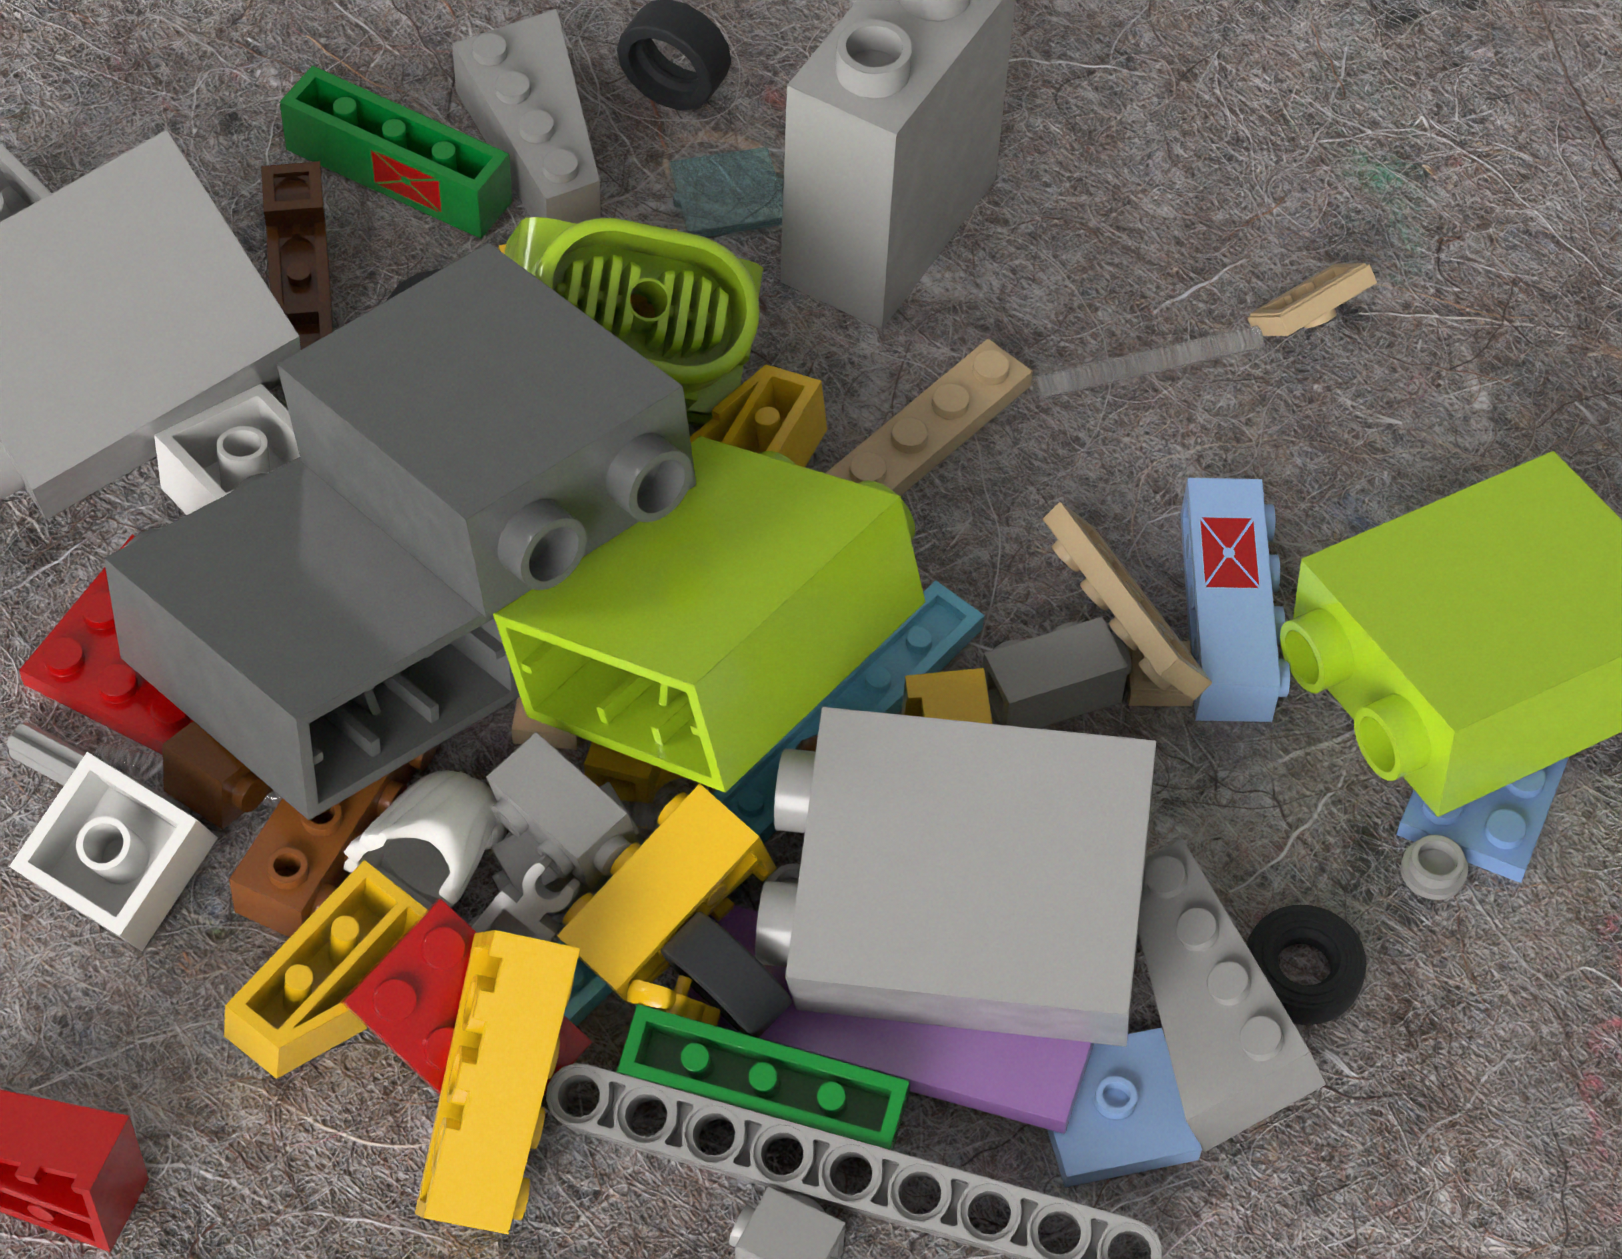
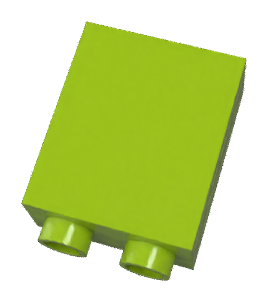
[493,436,926,793]
[1280,451,1622,817]

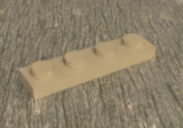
[826,339,1033,496]
[1043,502,1212,700]

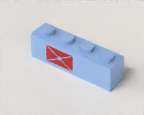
[1180,478,1290,722]

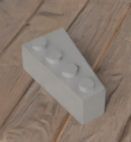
[452,9,601,224]
[1138,838,1326,1152]

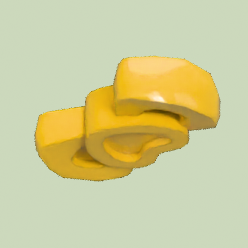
[627,975,720,1026]

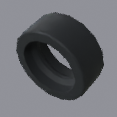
[617,0,731,111]
[661,912,792,1038]

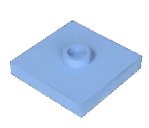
[1047,1027,1202,1187]

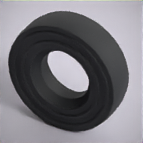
[1246,905,1366,1025]

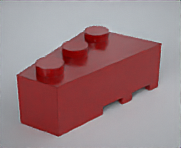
[0,1089,149,1252]

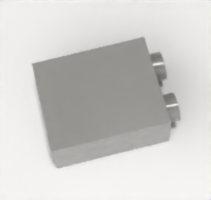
[780,0,1015,330]
[0,129,301,520]
[755,707,1156,1047]

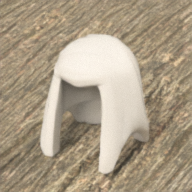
[343,770,507,909]

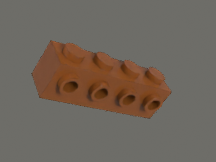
[229,745,438,937]

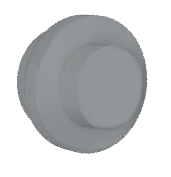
[1400,835,1468,900]

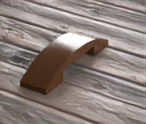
[261,161,333,350]

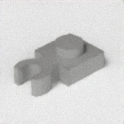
[472,855,580,941]

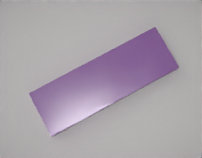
[687,905,1094,1134]

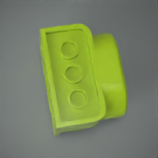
[505,217,763,427]

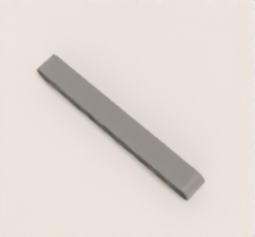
[546,1063,1162,1259]

